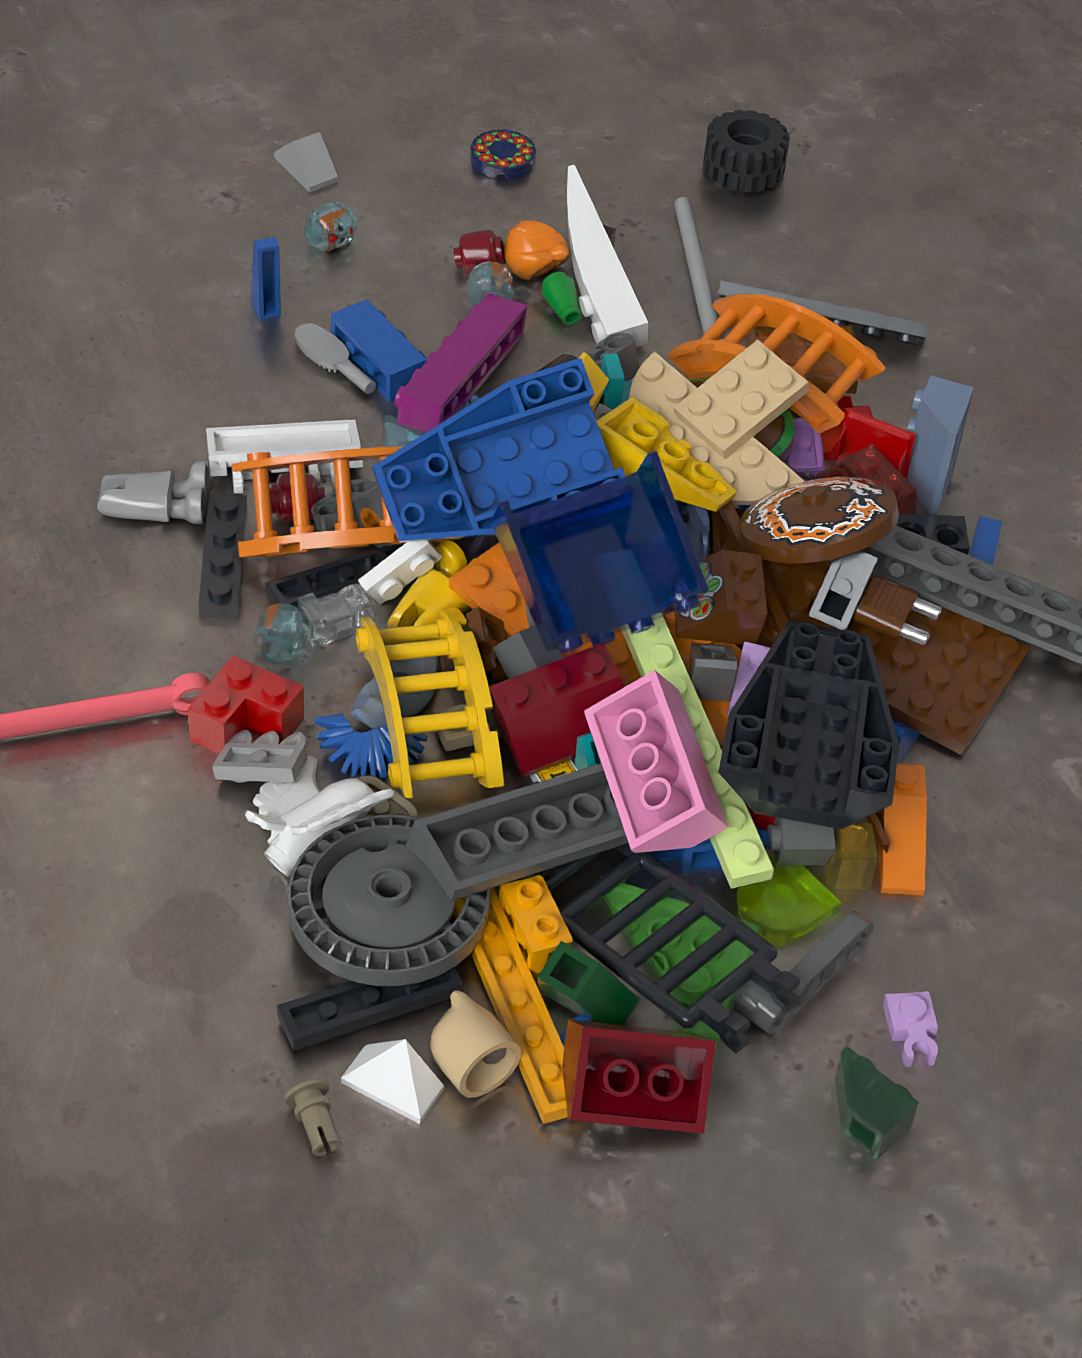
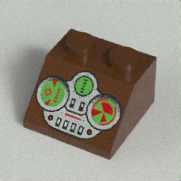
[672,550,767,645]

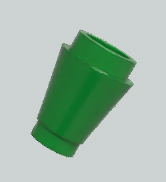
[542,272,582,325]

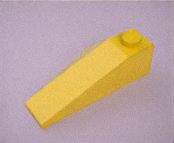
[596,397,737,512]

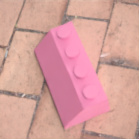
[584,670,729,853]

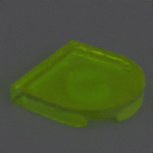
[737,854,842,938]

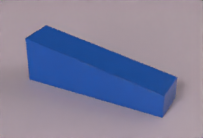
[251,237,281,320]
[970,516,1002,565]

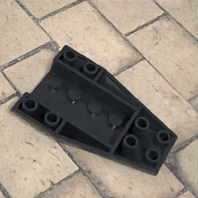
[718,621,899,829]

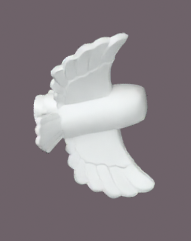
[245,756,395,877]

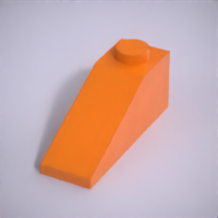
[876,763,927,896]

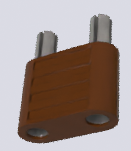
[853,574,942,645]

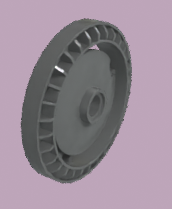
[287,815,490,986]

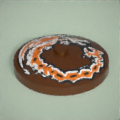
[740,477,899,563]

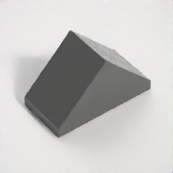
[690,643,737,702]

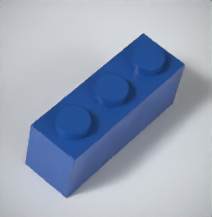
[331,299,427,403]

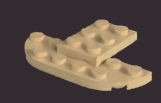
[629,340,810,509]

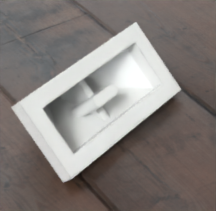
[341,1039,444,1124]

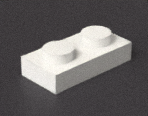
[358,540,442,605]

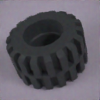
[703,110,790,193]

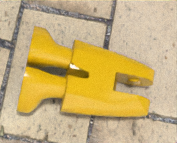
[387,540,476,642]

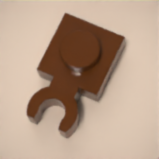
[466,607,507,683]

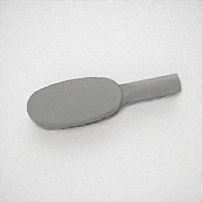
[294,323,376,394]

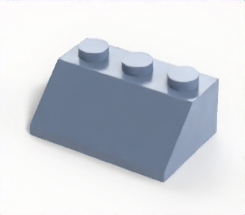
[906,375,974,515]

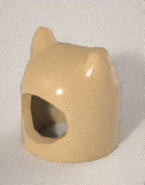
[430,990,522,1098]

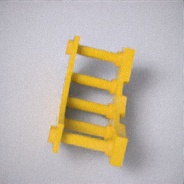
[356,607,504,799]

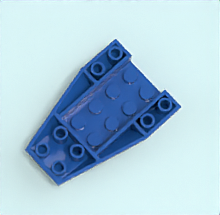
[372,358,635,543]

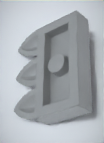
[212,730,308,784]

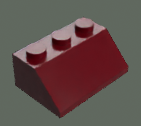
[489,643,624,778]
[562,1019,716,1134]

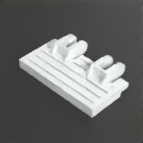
[206,419,363,494]

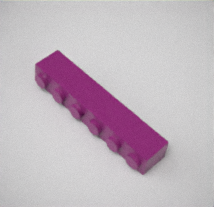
[395,293,527,433]

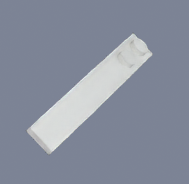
[567,164,648,347]

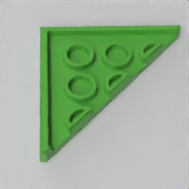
[601,876,761,1055]

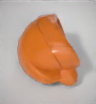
[504,220,570,280]

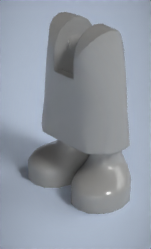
[97,461,210,524]

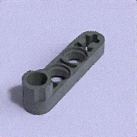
[733,911,874,1035]

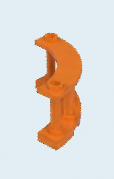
[667,294,886,434]
[232,446,461,557]

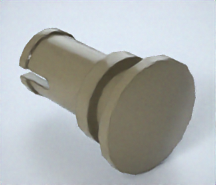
[284,1079,342,1156]

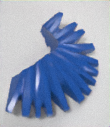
[315,714,428,780]

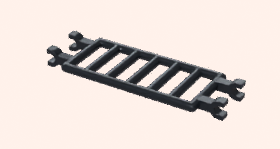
[504,781,800,1054]

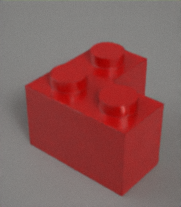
[188,655,304,754]

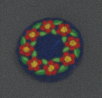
[470,129,536,179]

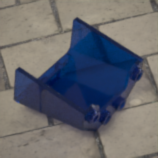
[491,451,709,653]

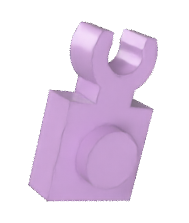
[883,991,938,1067]

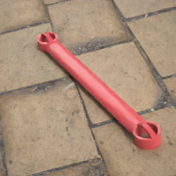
[0,673,210,740]

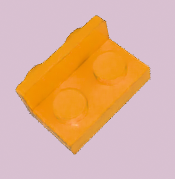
[498,875,573,983]

